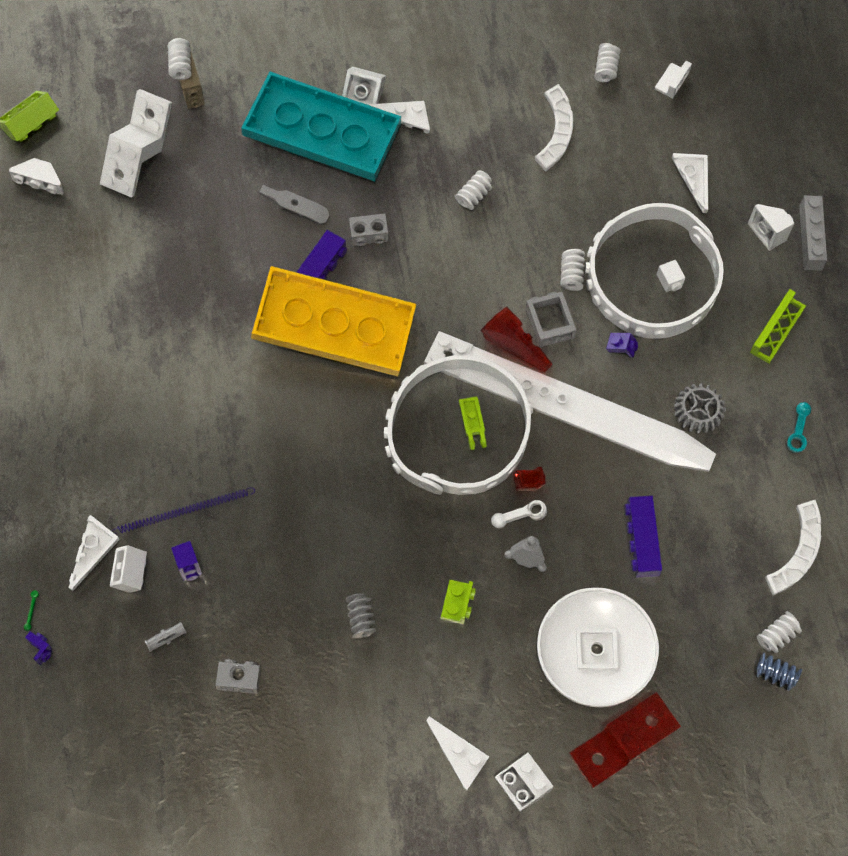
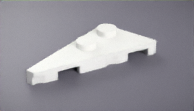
[367,101,430,134]
[672,153,708,213]
[69,515,120,591]
[426,716,489,791]

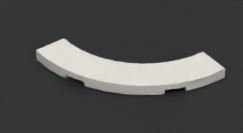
[535,84,573,172]
[765,500,821,595]

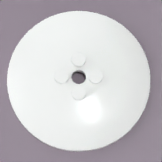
[537,588,659,707]

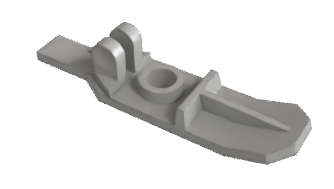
[259,185,329,224]

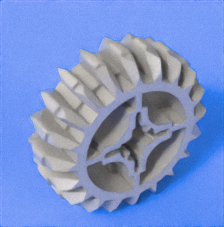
[674,383,726,434]

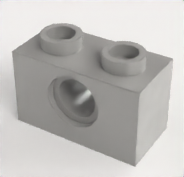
[216,659,261,694]

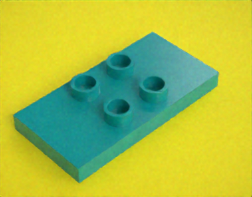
[241,71,401,181]

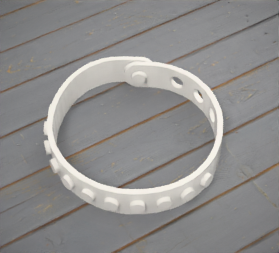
[585,203,724,339]
[384,355,533,495]

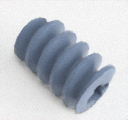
[756,652,802,691]

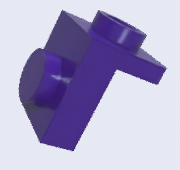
[606,333,638,358]
[25,631,53,665]

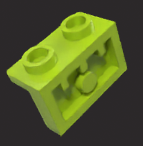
[441,580,476,624]

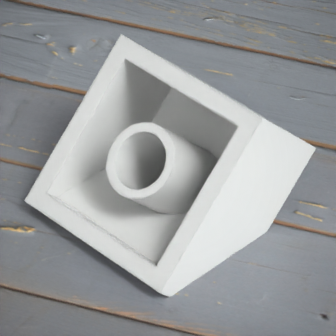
[342,66,386,104]
[748,204,794,251]

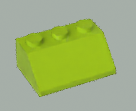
[0,91,59,141]

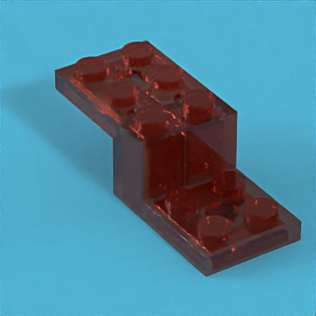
[569,692,681,789]

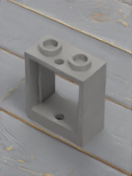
[526,292,576,348]

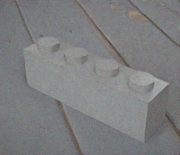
[799,195,827,271]

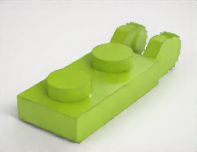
[459,396,487,450]

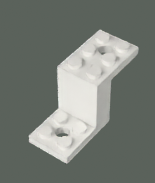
[100,89,172,198]

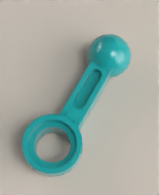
[787,402,811,453]

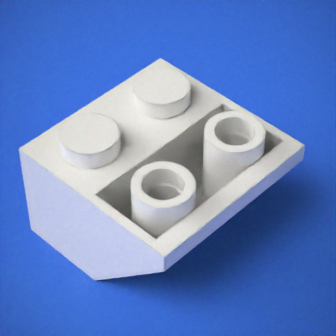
[495,753,554,812]

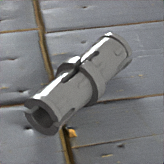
[144,622,186,652]

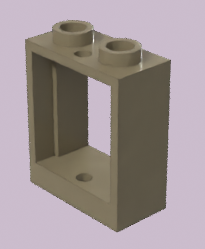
[179,51,205,109]

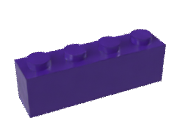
[296,230,347,280]
[624,496,662,578]

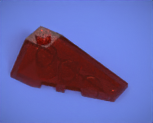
[480,306,553,372]

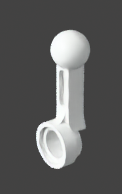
[491,500,547,528]

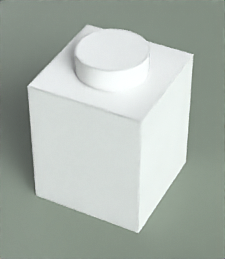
[656,260,685,292]

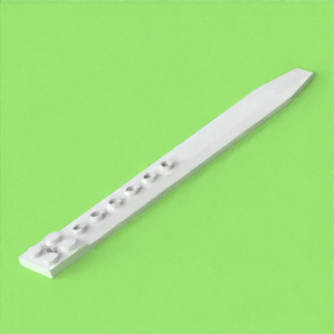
[424,331,716,472]

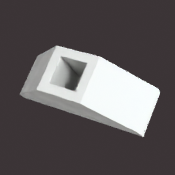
[9,158,64,195]

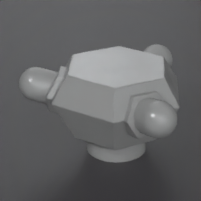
[504,536,547,572]

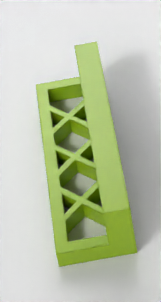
[750,289,806,364]

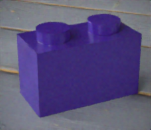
[171,541,202,581]

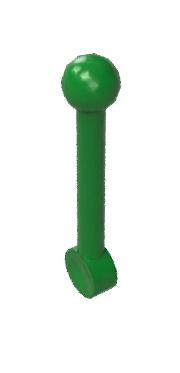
[24,590,39,631]

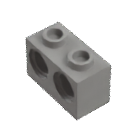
[349,214,388,246]

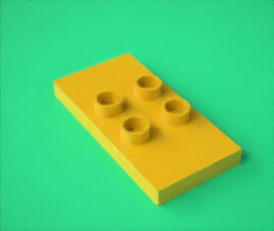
[251,266,416,377]

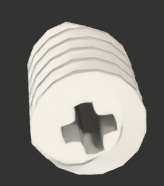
[167,38,192,80]
[594,43,621,83]
[455,170,492,210]
[560,249,585,291]
[757,611,802,653]

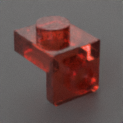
[513,466,546,491]

